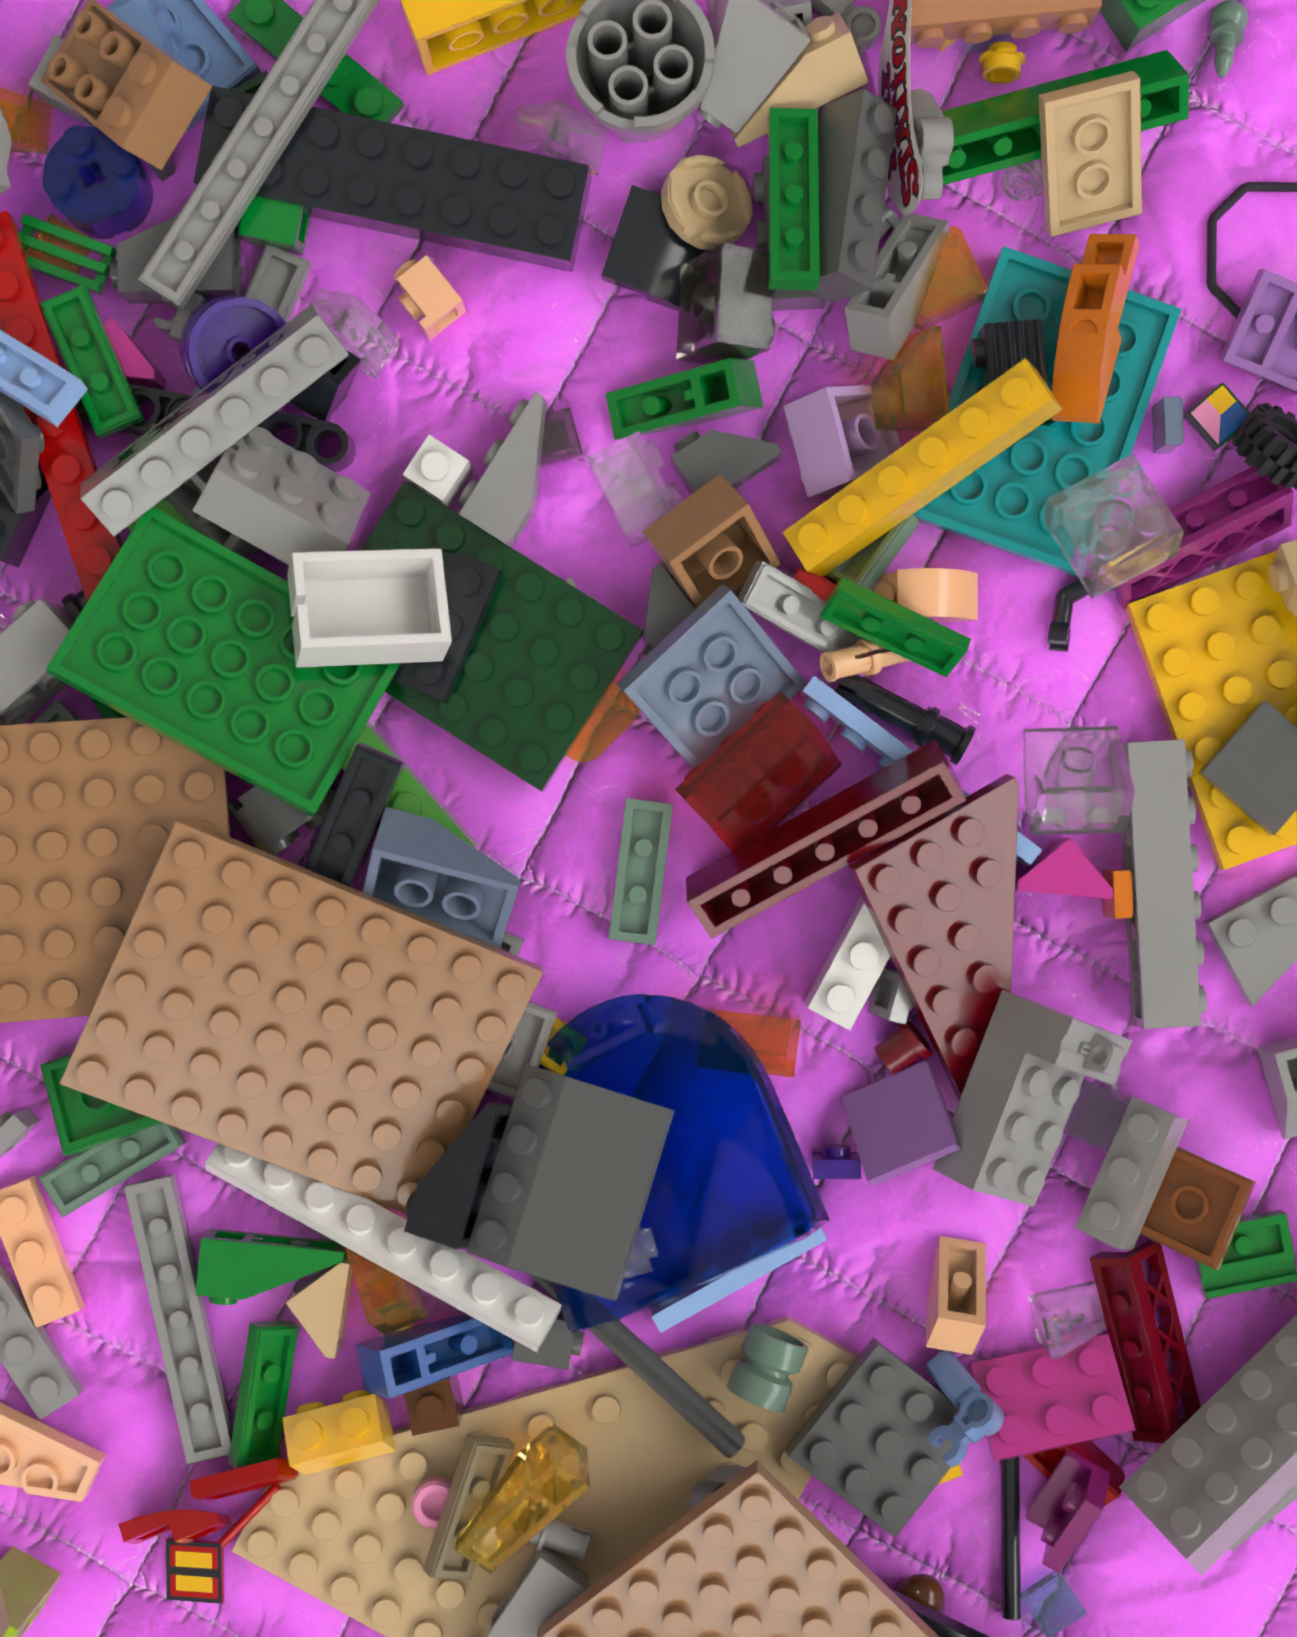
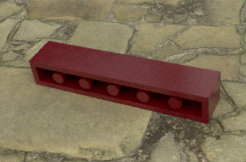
[686,740,966,939]

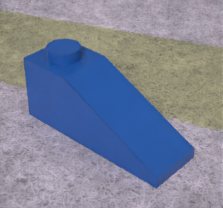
[356,1314,514,1399]

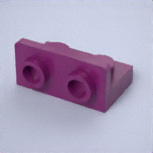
[1025,1450,1111,1573]

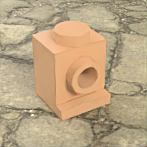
[393,255,466,340]

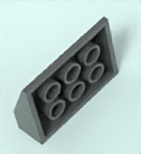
[466,1064,674,1301]

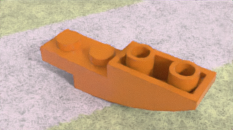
[1051,234,1140,423]

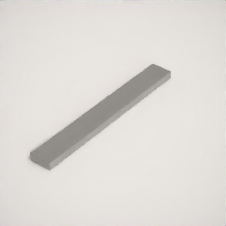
[138,0,380,309]

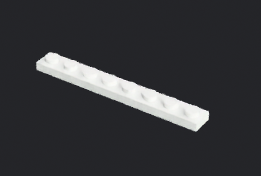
[205,1143,562,1352]

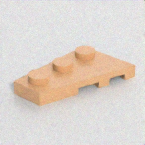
[0,1402,106,1502]

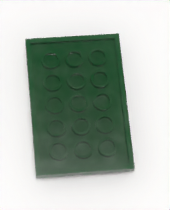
[360,481,644,792]

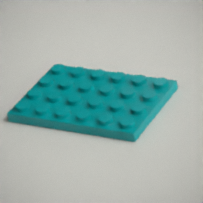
[913,246,1182,578]

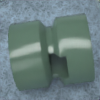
[727,1322,809,1412]

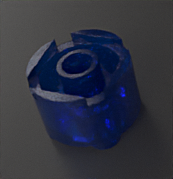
[42,125,153,239]

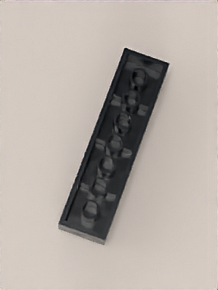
[194,85,592,272]

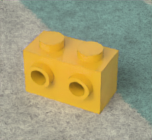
[282,1390,396,1475]

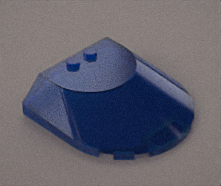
[539,994,830,1333]

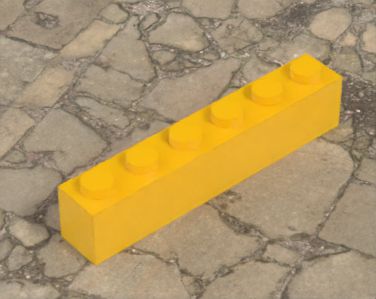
[783,358,1063,577]

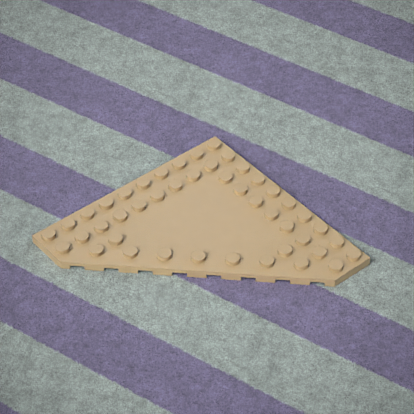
[232,1316,859,1637]

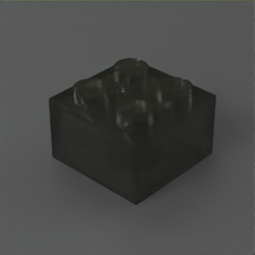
[676,243,776,364]

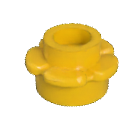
[979,41,1026,84]

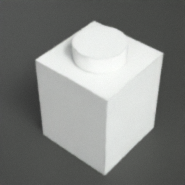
[403,435,474,508]

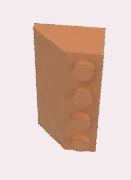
[910,0,1102,49]

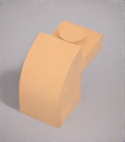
[871,568,978,623]

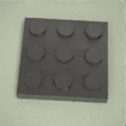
[785,1338,959,1537]

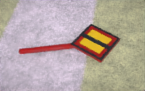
[166,1484,280,1604]

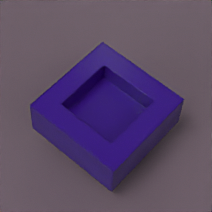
[812,1144,861,1179]

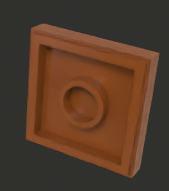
[1140,1147,1256,1270]

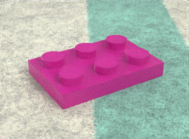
[969,1334,1136,1462]

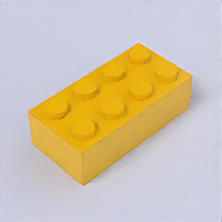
[400,0,587,76]

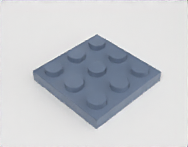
[617,584,806,781]

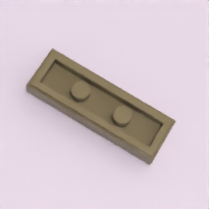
[423,1434,516,1580]

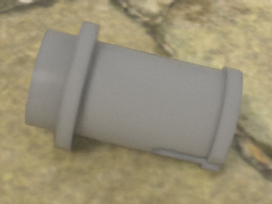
[527,1511,591,1561]

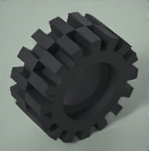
[1232,403,1297,490]

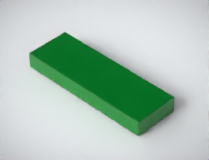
[39,284,145,439]
[819,577,971,678]
[228,1320,299,1469]

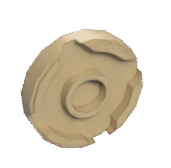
[661,154,753,251]

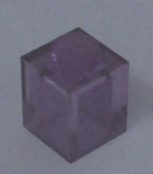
[1063,1077,1130,1152]

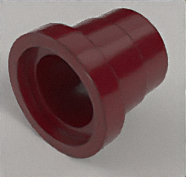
[874,1018,934,1074]

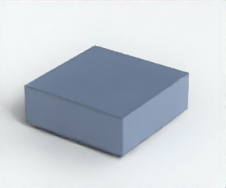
[1152,396,1184,453]

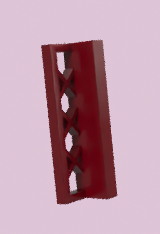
[1089,1240,1201,1443]

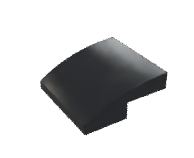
[601,185,712,315]

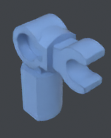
[925,1350,1004,1467]

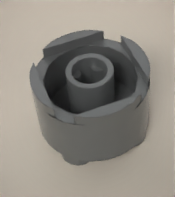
[228,786,336,856]

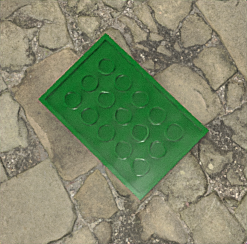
[46,507,401,818]

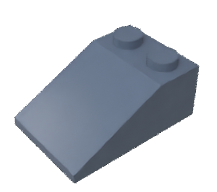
[363,807,521,949]

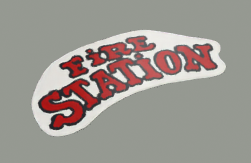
[878,0,923,215]

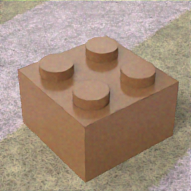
[642,474,781,609]

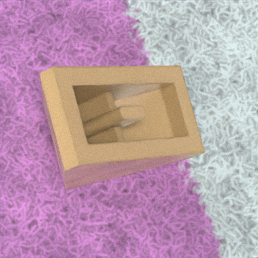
[286,1253,356,1359]

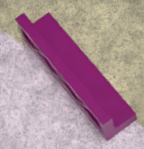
[1098,466,1293,610]

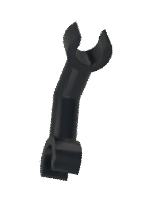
[1048,558,1116,652]

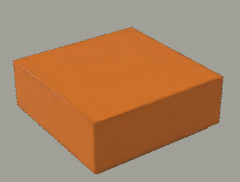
[1102,869,1133,919]

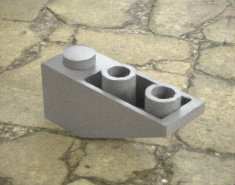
[458,392,547,548]

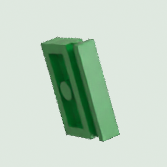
[1195,1209,1297,1299]

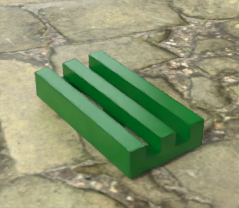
[18,214,117,295]

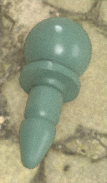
[1210,0,1248,78]

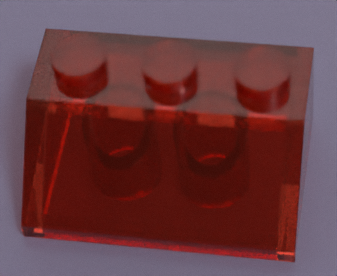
[675,691,842,852]

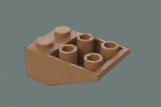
[41,0,213,170]

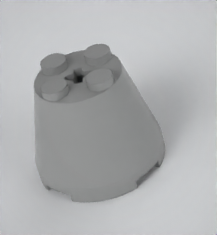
[566,0,715,143]

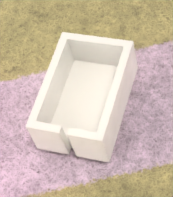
[287,548,452,668]

